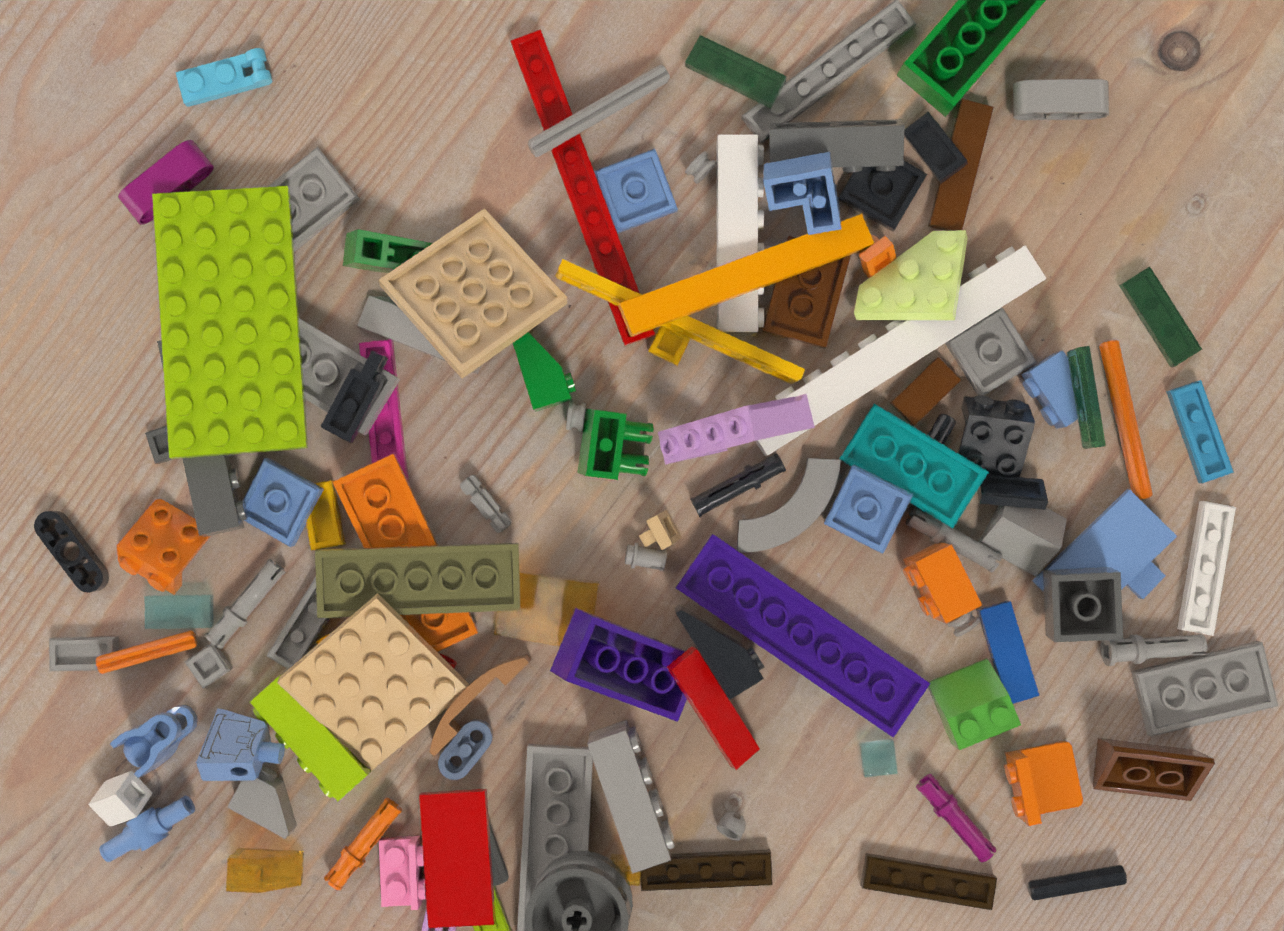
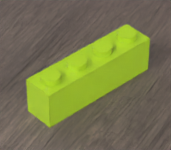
[250,674,371,802]

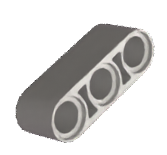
[1013,79,1109,120]

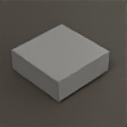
[185,643,233,688]

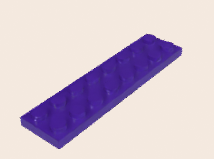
[675,534,931,738]

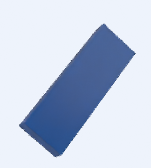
[977,601,1040,704]

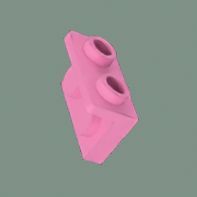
[379,836,426,910]

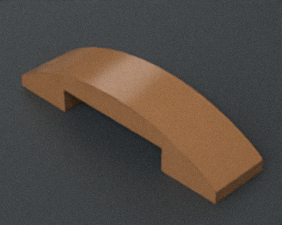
[429,654,531,756]

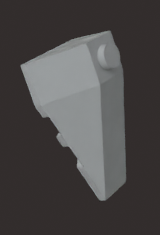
[357,296,482,374]

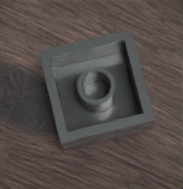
[1043,567,1123,642]

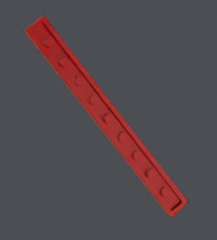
[510,29,655,347]

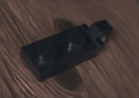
[321,350,388,443]

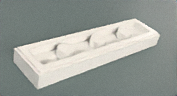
[1177,501,1236,636]

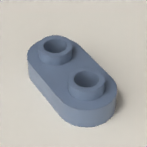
[438,719,493,780]

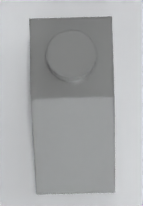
[227,766,297,839]

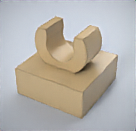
[639,509,682,550]

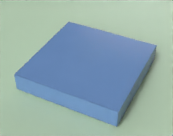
[594,149,678,234]
[243,458,324,547]
[824,465,913,554]

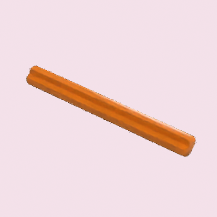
[1099,340,1153,500]

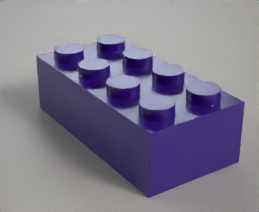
[550,608,687,722]

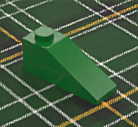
[343,229,433,273]
[513,332,576,412]

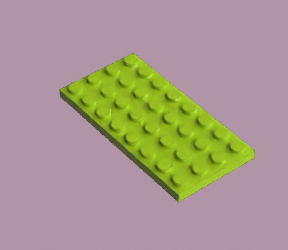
[152,186,308,459]

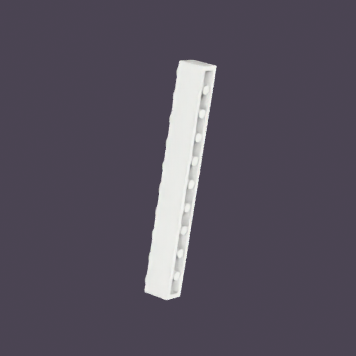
[755,246,1047,456]

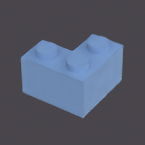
[763,152,841,235]

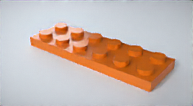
[333,453,479,652]

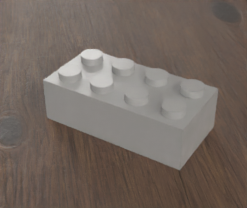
[587,720,675,873]

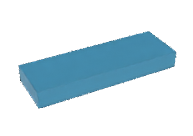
[1166,380,1234,483]

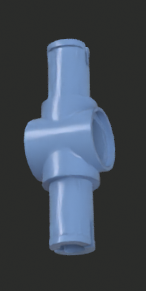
[99,796,195,862]

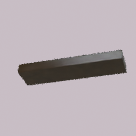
[640,849,773,891]
[860,853,997,910]

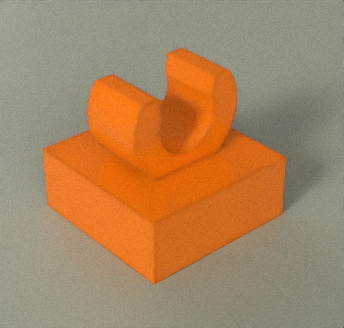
[857,235,897,278]

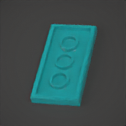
[839,403,989,529]

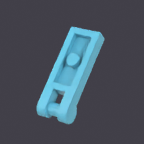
[175,48,273,107]

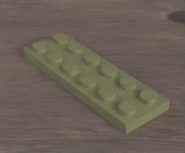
[315,543,520,618]

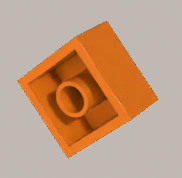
[903,543,982,623]

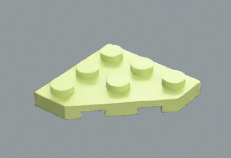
[854,230,968,320]

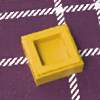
[648,326,691,366]

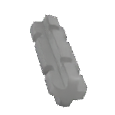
[460,475,512,533]

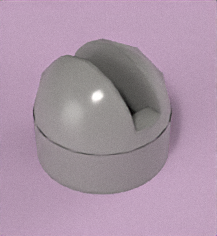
[717,811,746,841]

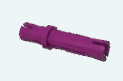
[916,774,997,863]

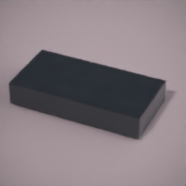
[904,111,968,184]
[977,474,1048,510]

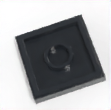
[838,161,928,232]

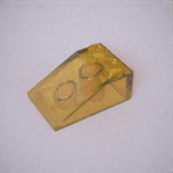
[494,571,599,646]

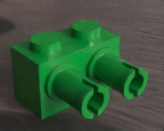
[577,408,654,480]

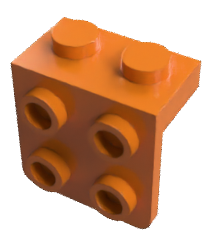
[117,499,210,595]
[1004,741,1083,826]

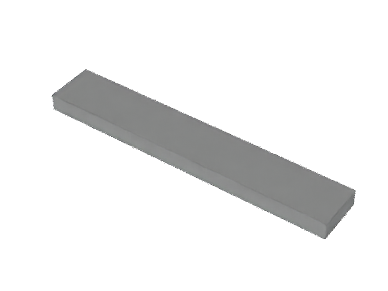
[741,0,917,144]

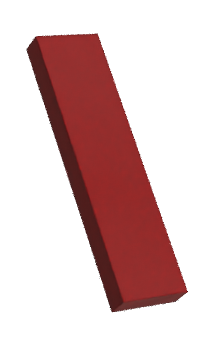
[666,646,760,770]

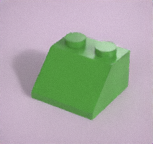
[928,658,1021,750]

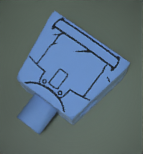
[196,708,285,781]

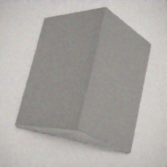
[979,505,1067,576]

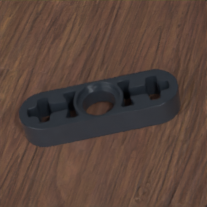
[34,511,109,593]

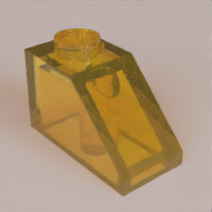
[226,848,304,893]

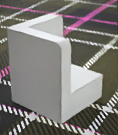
[88,771,153,826]

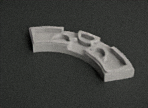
[737,458,841,552]

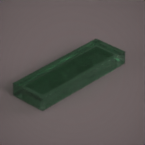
[685,35,787,108]
[1119,267,1202,367]
[1067,346,1106,449]

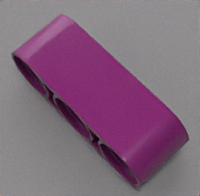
[118,140,214,225]

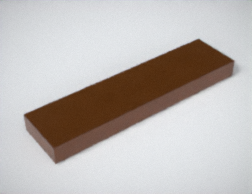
[928,99,994,231]

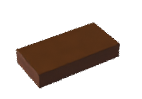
[890,357,961,426]

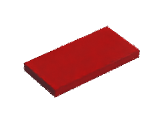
[419,789,496,928]

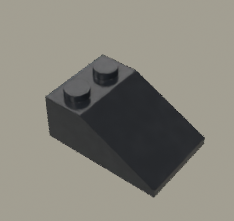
[674,605,765,700]

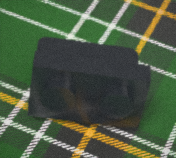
[958,395,1035,477]

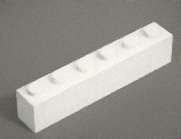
[716,135,764,336]

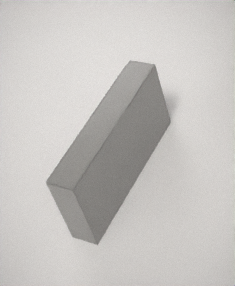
[49,636,119,671]

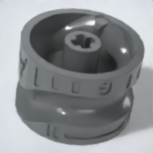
[525,851,633,931]

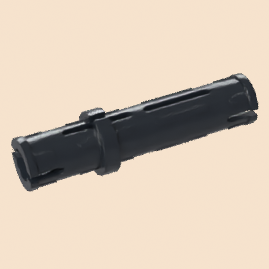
[690,453,786,517]

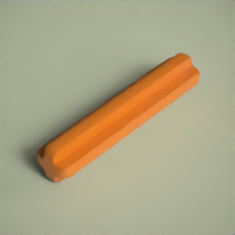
[96,630,197,674]

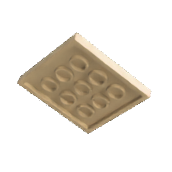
[379,208,567,379]
[277,593,469,771]

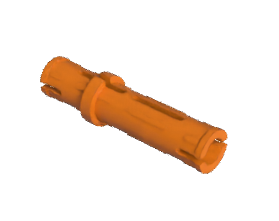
[324,797,402,890]

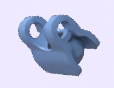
[110,705,198,779]

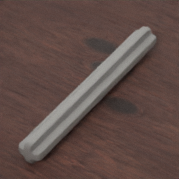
[528,65,670,157]

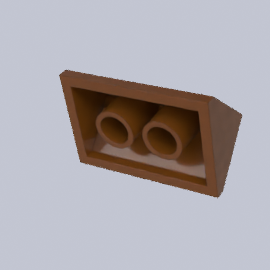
[1093,738,1215,801]

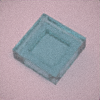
[860,739,898,777]

